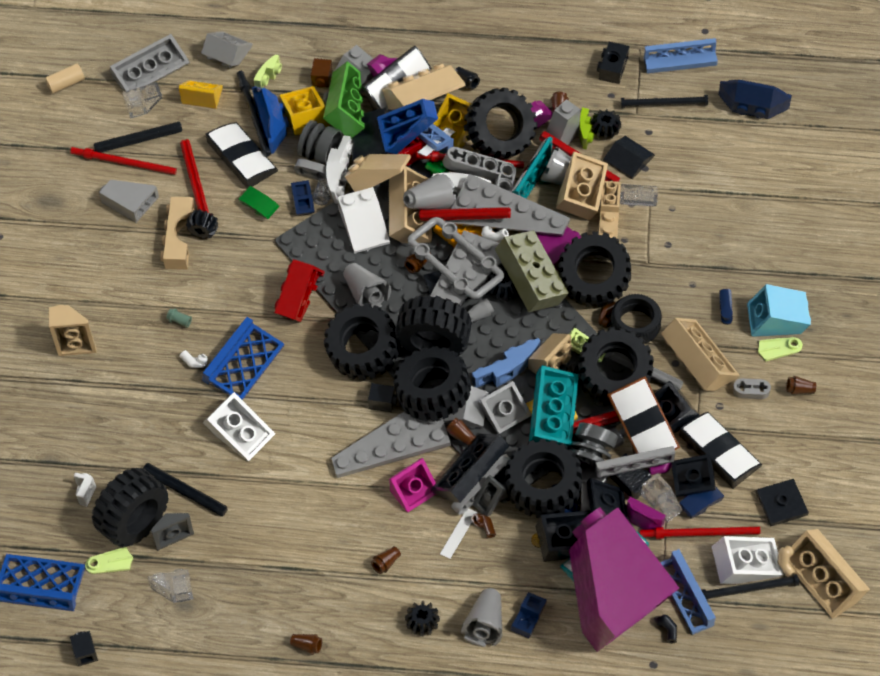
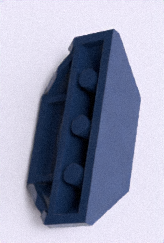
[718,79,792,119]

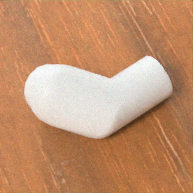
[481,226,509,242]
[179,350,208,368]

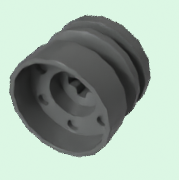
[297,120,342,166]
[571,422,618,468]

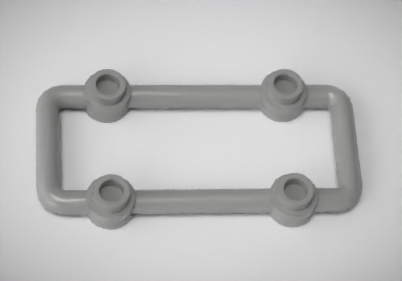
[407,217,504,299]

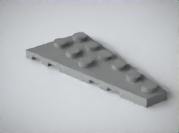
[445,174,570,236]
[332,411,451,478]

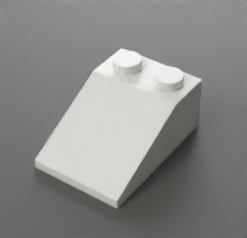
[337,187,390,254]
[203,392,275,461]
[711,536,784,584]

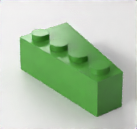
[323,61,365,138]

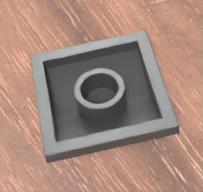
[151,513,194,551]

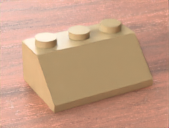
[49,305,97,356]

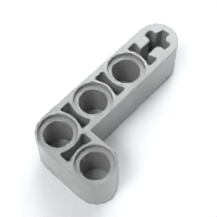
[442,147,516,192]

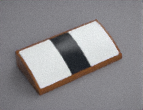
[607,376,680,454]

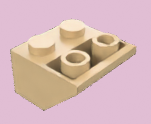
[528,333,572,374]

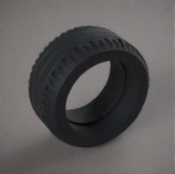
[611,294,662,344]

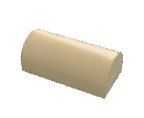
[46,64,85,94]

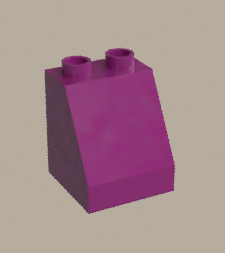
[569,507,679,652]

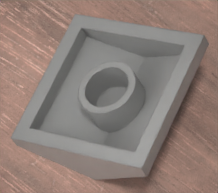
[480,381,532,434]
[444,386,489,428]

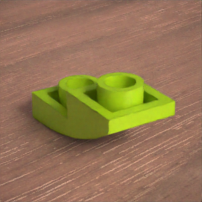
[579,107,594,150]

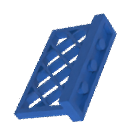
[202,317,284,400]
[0,554,85,611]

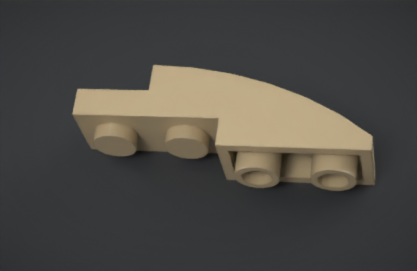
[599,181,621,238]

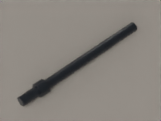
[237,70,271,157]

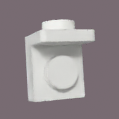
[74,473,96,507]

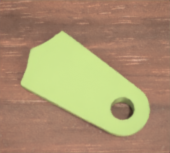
[758,337,803,362]
[85,547,133,574]

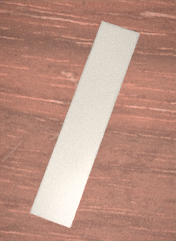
[418,128,456,156]
[440,509,478,559]

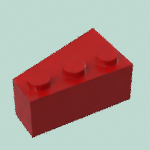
[274,259,325,322]

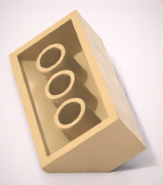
[382,63,466,110]
[389,166,432,243]
[661,318,740,391]
[789,529,870,619]

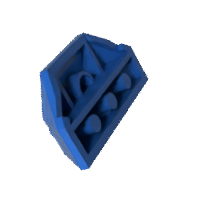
[252,87,289,154]

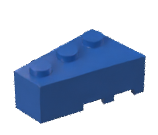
[377,99,438,154]

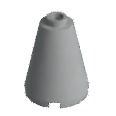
[541,147,571,185]
[403,174,456,210]
[343,263,391,308]
[461,588,502,647]

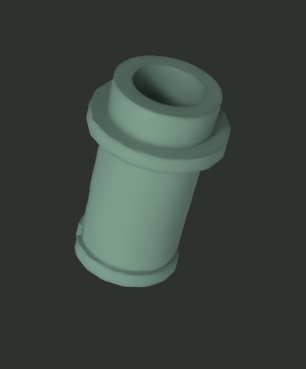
[166,308,192,328]

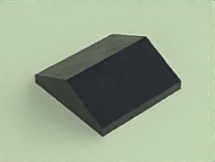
[603,136,655,180]
[671,454,716,497]

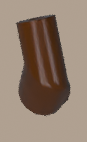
[598,302,615,328]
[471,513,496,538]

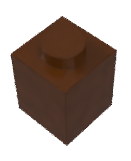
[311,58,333,88]

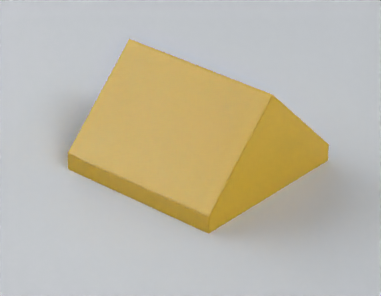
[179,80,223,109]

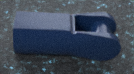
[719,289,733,325]

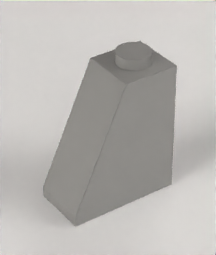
[546,99,580,154]
[99,180,159,223]

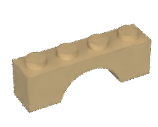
[161,197,195,270]

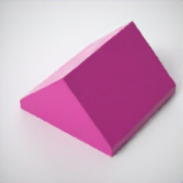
[389,458,436,512]

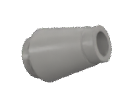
[467,298,494,322]

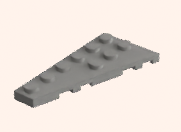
[430,230,503,306]

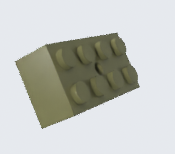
[495,230,568,312]

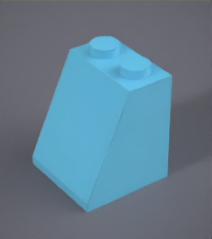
[747,284,811,337]

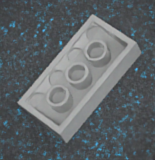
[110,34,190,96]

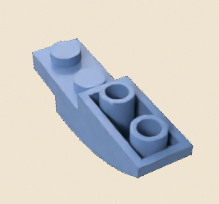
[472,338,540,388]

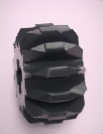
[590,109,622,139]
[186,209,218,239]
[489,267,518,301]
[405,600,440,637]

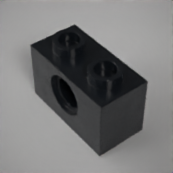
[597,41,630,84]

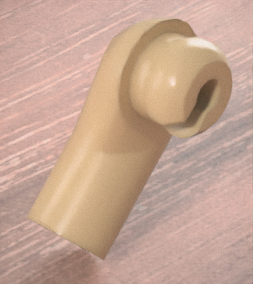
[778,546,796,577]

